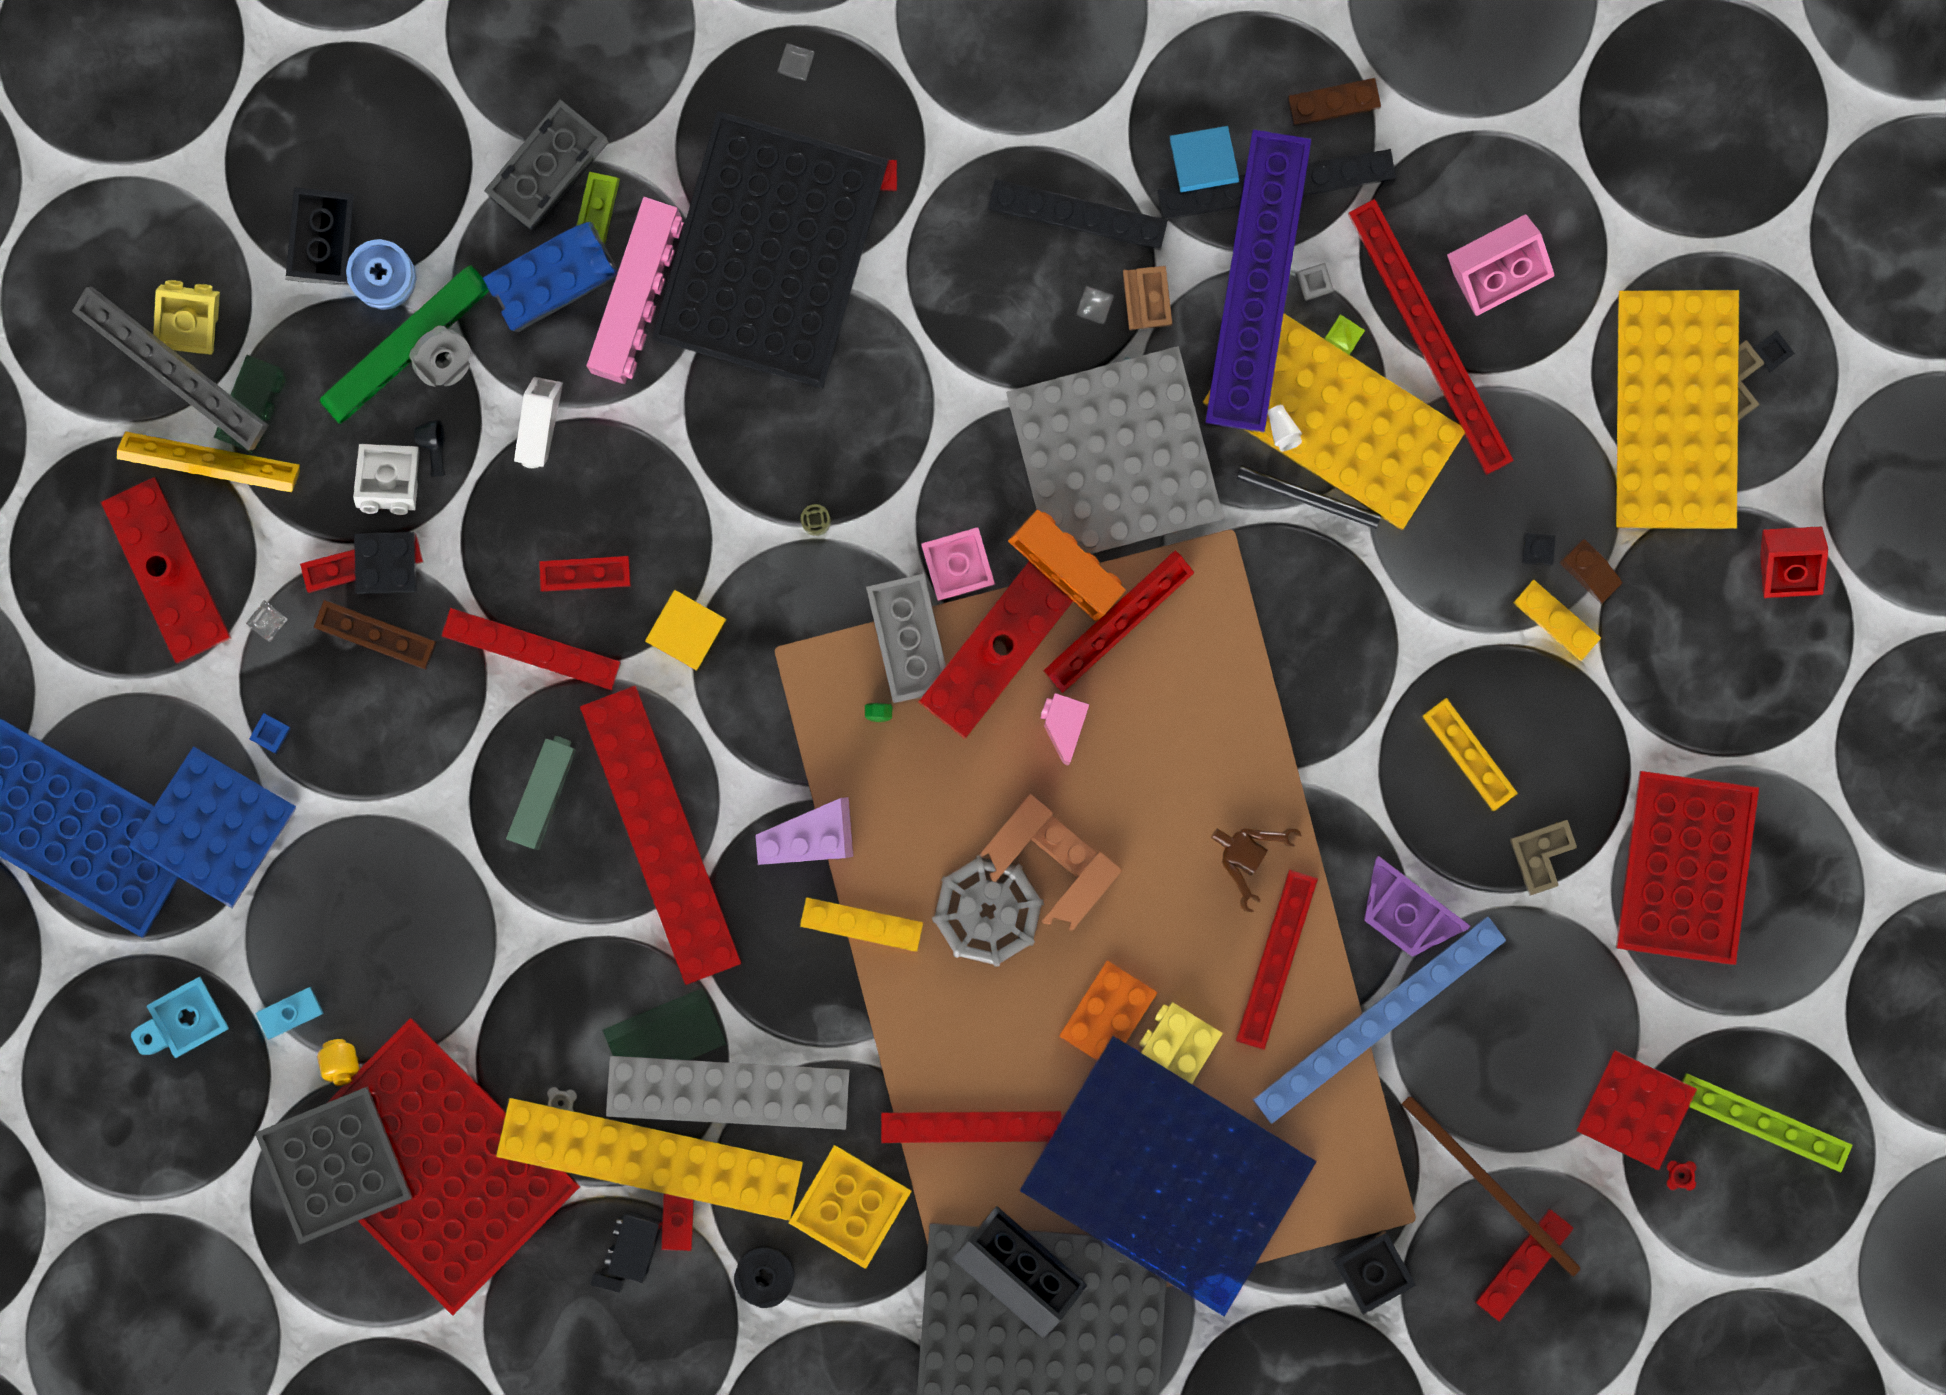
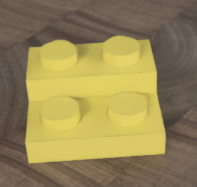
[153,280,220,355]
[1139,1002,1223,1084]

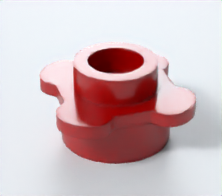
[1666,1160,1697,1191]

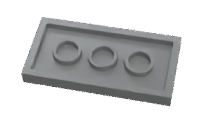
[866,573,946,704]

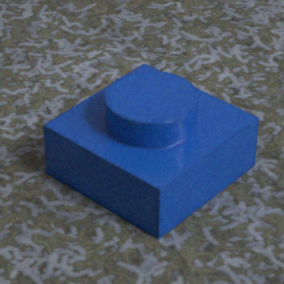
[249,713,291,754]

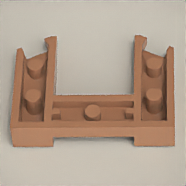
[980,794,1123,931]

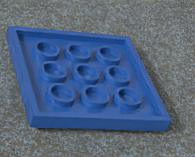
[129,746,296,909]

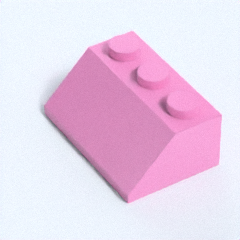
[1447,214,1555,316]
[1040,693,1089,765]

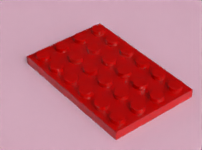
[1616,771,1759,965]

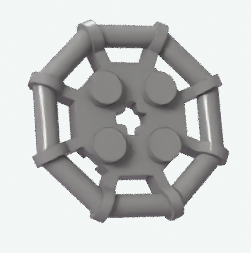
[932,855,1044,967]

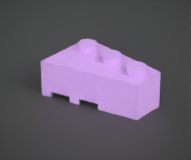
[756,797,853,865]

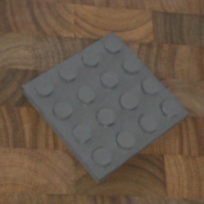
[255,1087,412,1245]

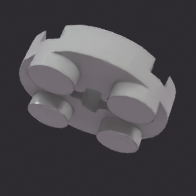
[409,326,471,387]

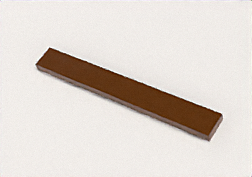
[1401,1096,1581,1277]

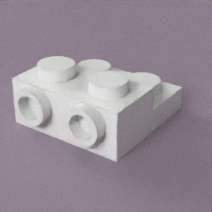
[353,444,420,515]

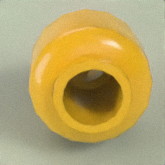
[317,1039,359,1086]

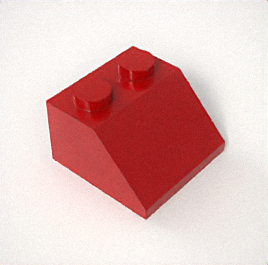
[1760,526,1829,598]

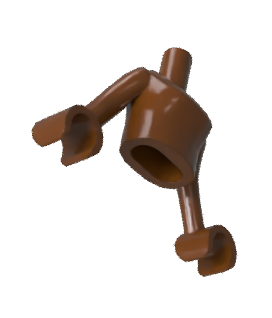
[1211,828,1301,912]

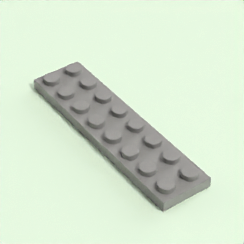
[606,1056,849,1130]

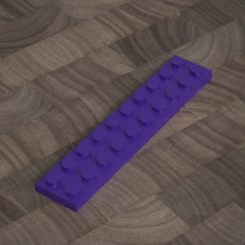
[1205,130,1311,433]

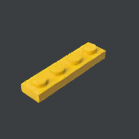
[800,897,923,952]

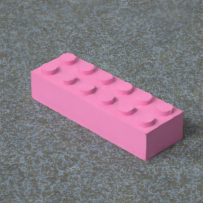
[587,197,684,384]

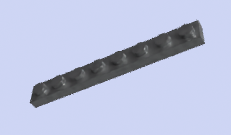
[72,287,269,450]

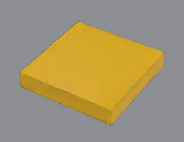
[645,590,727,671]

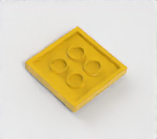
[789,1145,912,1269]

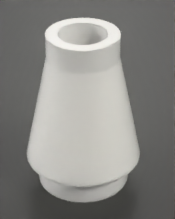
[1267,405,1302,452]

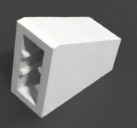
[514,377,563,468]

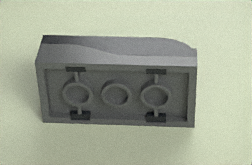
[484,99,609,231]

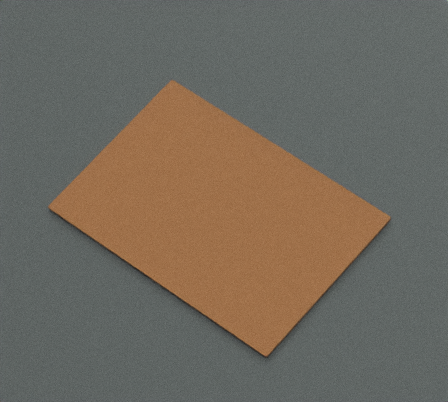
[775,529,1416,1287]

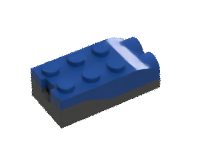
[483,222,618,332]

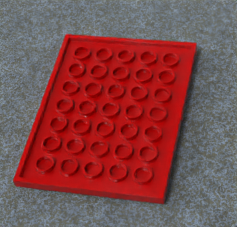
[327,1018,581,1316]

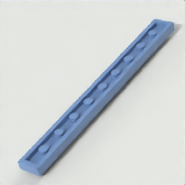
[1252,917,1506,1123]

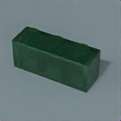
[214,355,286,453]

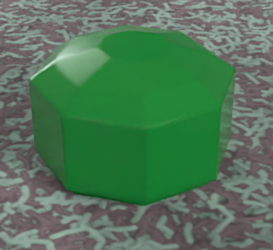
[865,703,893,722]

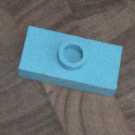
[256,987,324,1040]

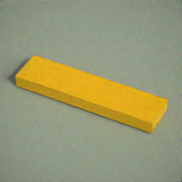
[1422,698,1518,811]

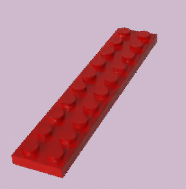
[580,686,742,985]

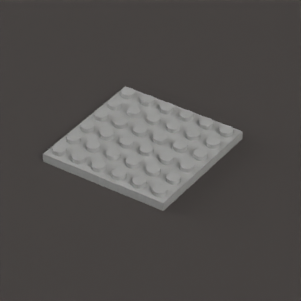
[1006,346,1224,554]

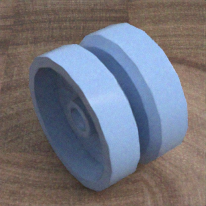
[346,239,417,310]

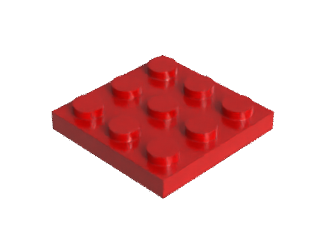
[1577,1050,1698,1171]

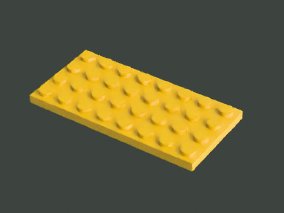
[1616,290,1739,529]
[1202,314,1465,530]

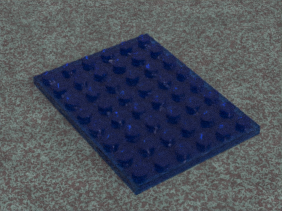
[1018,1036,1317,1317]

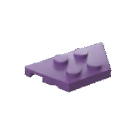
[1364,856,1470,957]

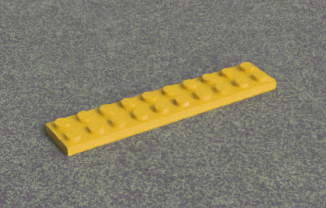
[496,1098,803,1221]

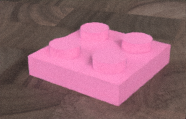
[921,527,995,601]

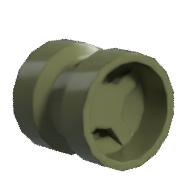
[801,504,831,536]

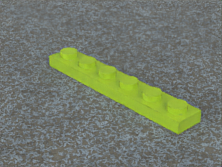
[1682,1073,1853,1172]

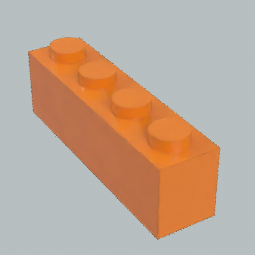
[1008,509,1126,621]

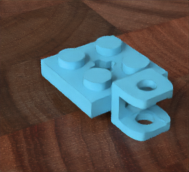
[131,977,229,1058]

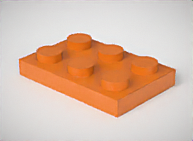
[1059,960,1158,1068]

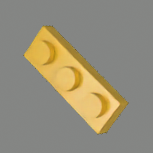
[1513,580,1601,661]

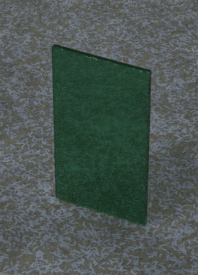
[602,988,726,1060]

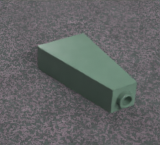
[506,736,576,850]

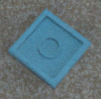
[1170,126,1239,192]

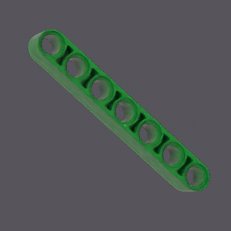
[319,265,489,424]

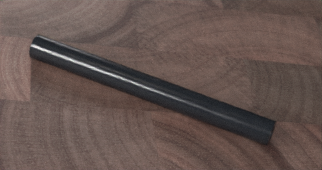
[1236,465,1381,529]

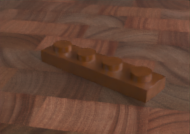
[313,600,437,670]

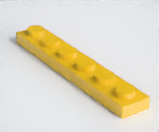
[117,431,300,492]

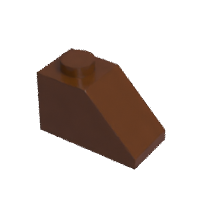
[1559,539,1623,604]

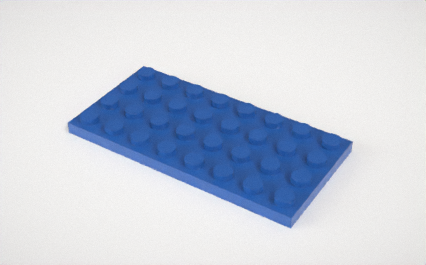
[0,718,179,938]

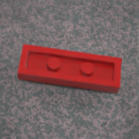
[539,556,631,592]

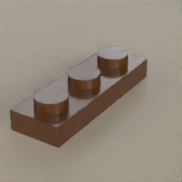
[1288,78,1381,126]

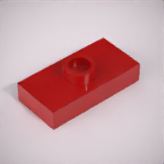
[661,1193,694,1251]

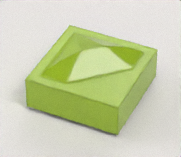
[1325,314,1365,355]

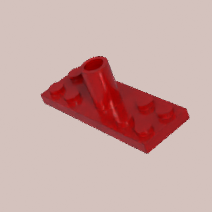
[101,477,231,664]
[918,562,1073,739]

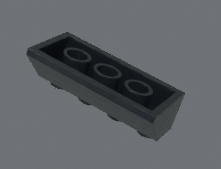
[952,1206,1087,1338]

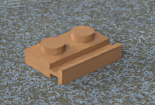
[1123,266,1172,330]

